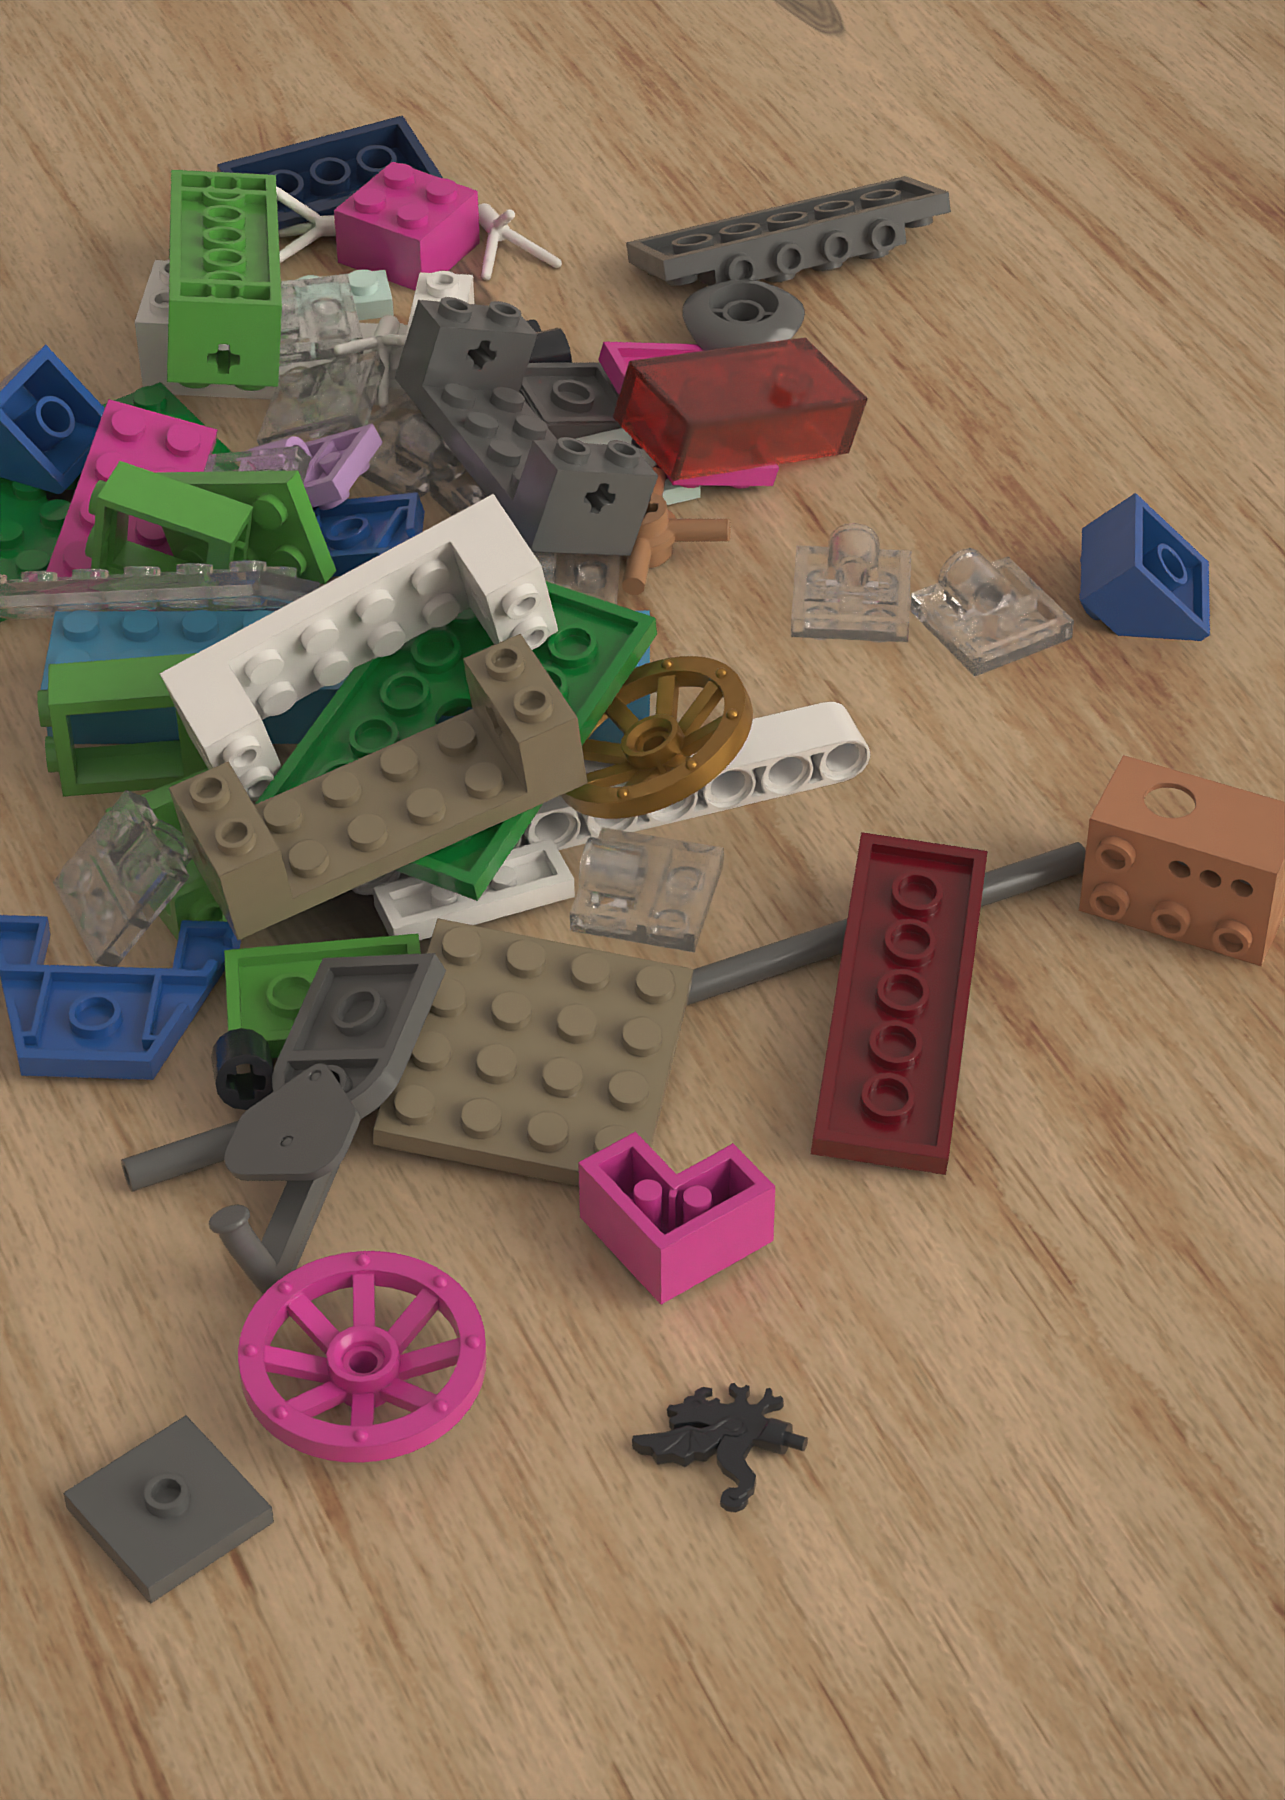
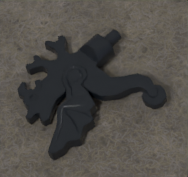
[632,1383,808,1513]

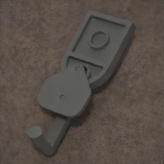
[209,953,446,1293]

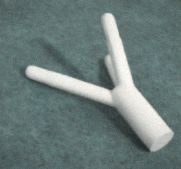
[276,186,336,263]
[478,203,562,281]
[334,315,407,409]

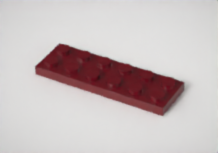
[811,832,988,1175]

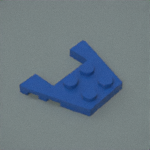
[232,492,425,611]
[0,915,241,1080]

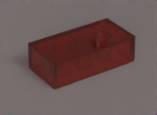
[613,337,868,481]

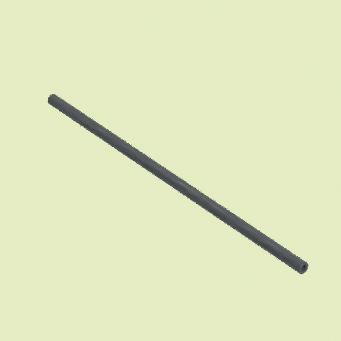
[121,842,1086,1192]

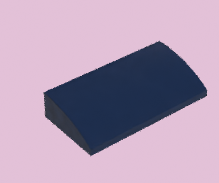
[217,115,443,230]

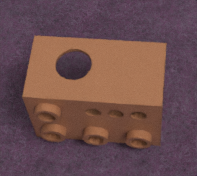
[1079,755,1285,966]

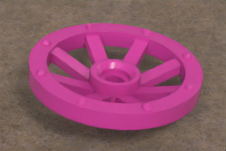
[238,1251,487,1463]

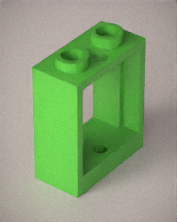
[85,461,253,611]
[37,653,208,797]

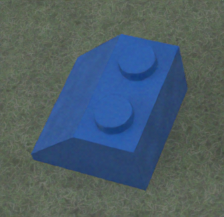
[0,345,105,494]
[1079,493,1210,641]

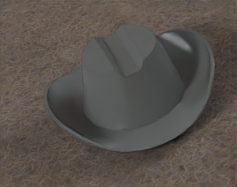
[682,280,805,363]

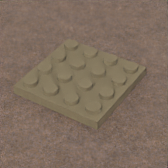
[373,918,693,1187]

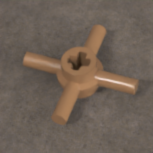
[622,467,731,595]

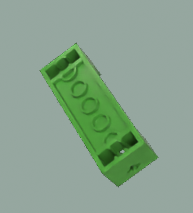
[167,170,282,391]

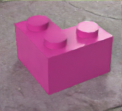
[578,1132,775,1305]

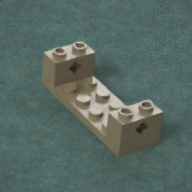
[169,634,587,940]

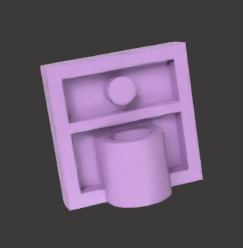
[243,423,383,510]

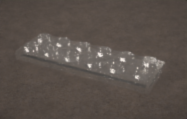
[0,561,320,620]

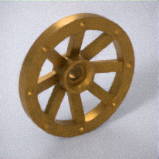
[561,656,753,819]

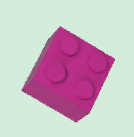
[334,161,480,291]

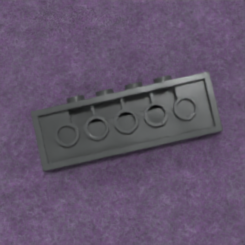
[626,176,951,286]

